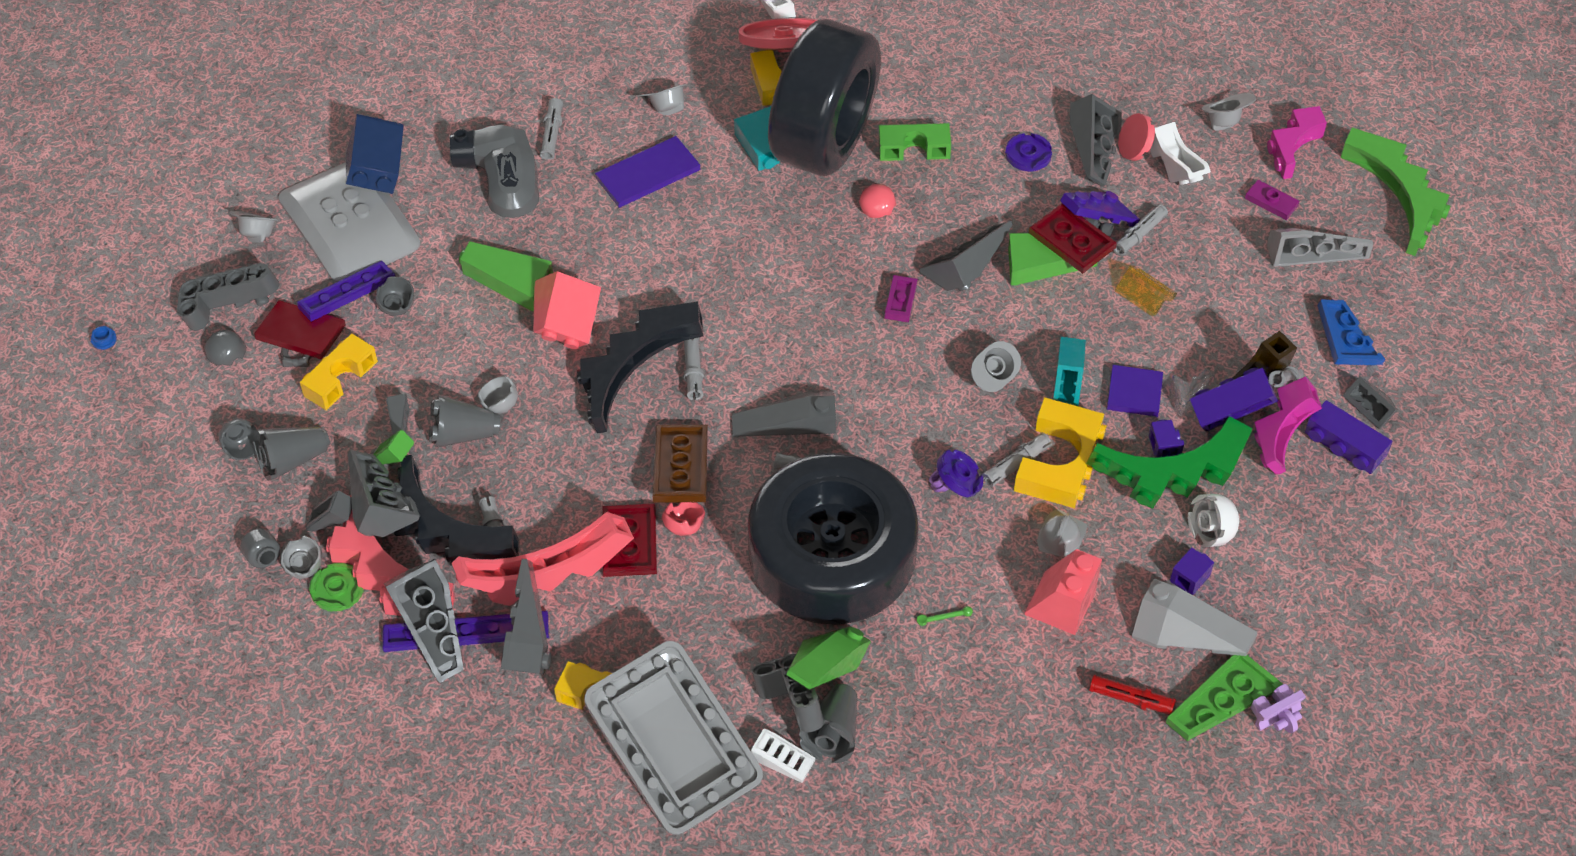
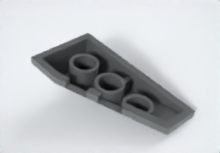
[348,450,420,537]
[501,559,551,675]

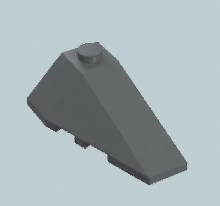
[1069,94,1122,186]
[919,220,1013,291]
[732,391,836,437]
[384,559,464,683]

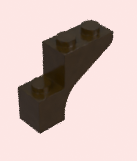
[1232,330,1297,380]

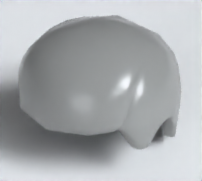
[478,376,518,414]
[281,536,322,579]

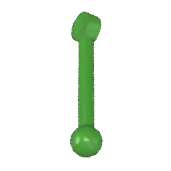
[917,606,973,626]

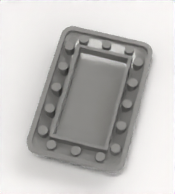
[279,162,420,283]
[584,641,763,835]

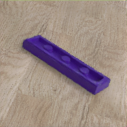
[297,261,395,322]

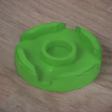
[309,563,364,611]

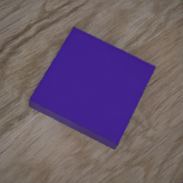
[1107,365,1163,417]

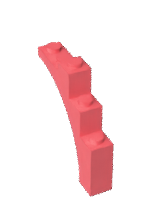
[326,495,455,616]
[452,512,634,606]

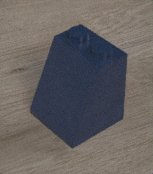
[346,114,404,194]

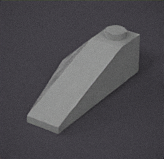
[1267,228,1373,267]
[1132,579,1257,656]

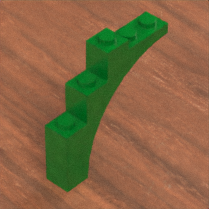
[1086,416,1253,509]

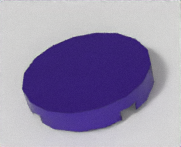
[1005,133,1052,172]
[937,450,984,498]

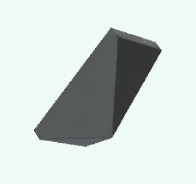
[1343,376,1398,429]

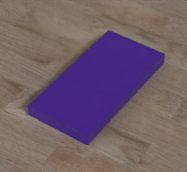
[595,136,701,208]

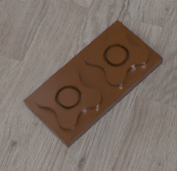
[652,425,708,503]

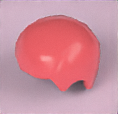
[859,184,896,218]
[662,502,705,536]

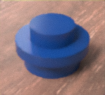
[91,326,117,350]

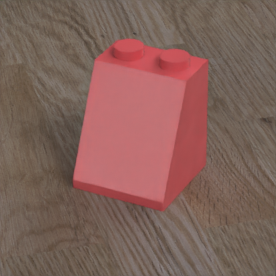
[533,271,601,349]
[1024,549,1102,635]

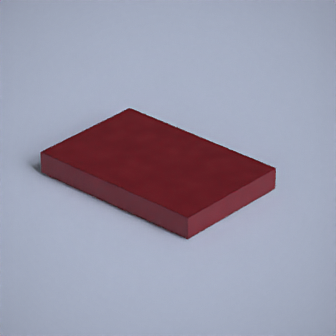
[1029,203,1117,274]
[254,300,346,360]
[602,503,657,577]

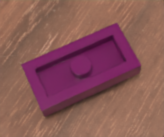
[1245,180,1300,220]
[885,275,918,323]

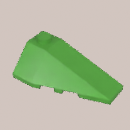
[786,627,871,690]

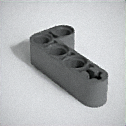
[177,263,279,331]
[752,654,824,732]

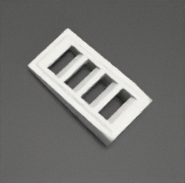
[760,0,796,19]
[751,728,815,783]

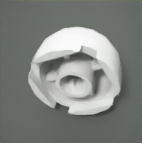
[1188,494,1239,547]

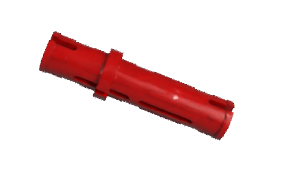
[1089,674,1176,715]

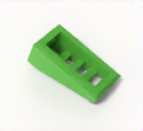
[373,430,414,465]

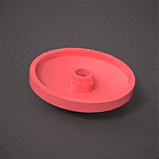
[738,18,817,53]

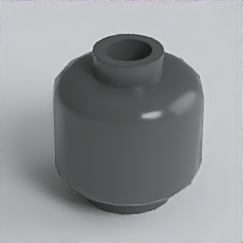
[240,529,281,568]

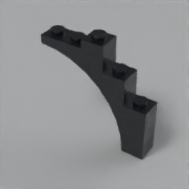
[577,301,704,433]
[393,455,519,563]

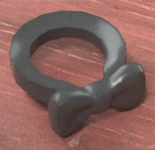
[282,348,311,367]

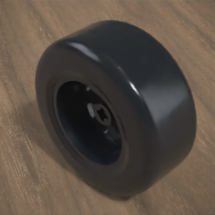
[768,19,881,176]
[747,453,919,625]

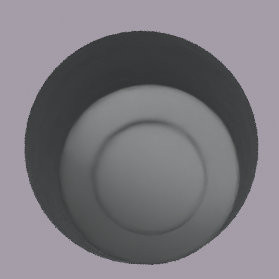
[253,427,330,481]
[799,684,857,763]

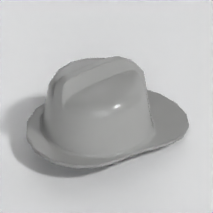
[635,84,687,115]
[1202,93,1256,131]
[229,211,278,243]
[971,341,1021,392]
[1037,509,1087,557]

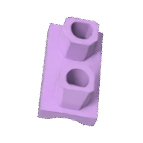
[1251,684,1306,733]

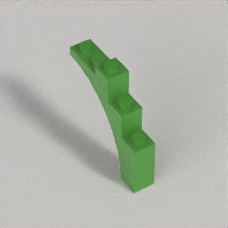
[1341,127,1451,256]

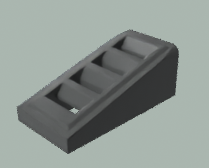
[386,394,410,435]
[306,490,352,532]

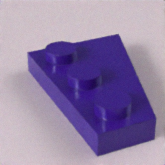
[1060,191,1140,227]

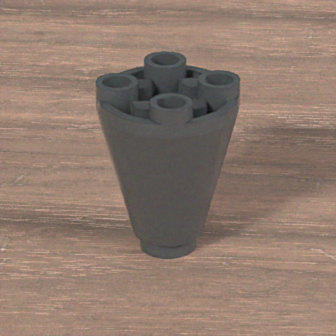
[429,395,500,447]

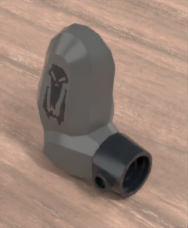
[450,125,539,218]

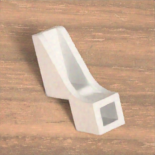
[1150,122,1211,185]

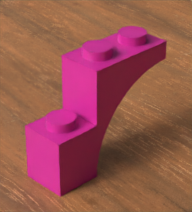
[1267,106,1327,179]
[1254,376,1322,474]

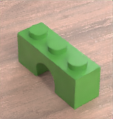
[878,123,951,161]

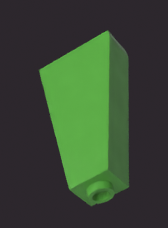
[1008,233,1098,285]
[459,241,553,312]

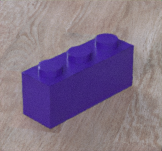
[1190,368,1278,431]
[1305,400,1393,474]

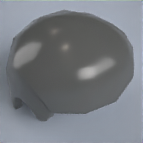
[376,277,414,316]
[204,330,247,366]
[219,418,258,460]

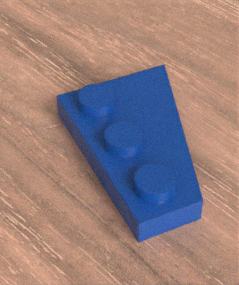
[1317,299,1386,365]

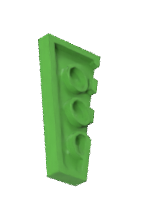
[1166,655,1283,741]

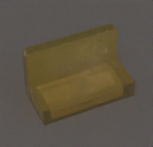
[1115,266,1177,316]

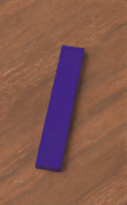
[383,611,549,652]

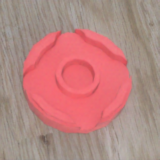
[1118,113,1155,161]

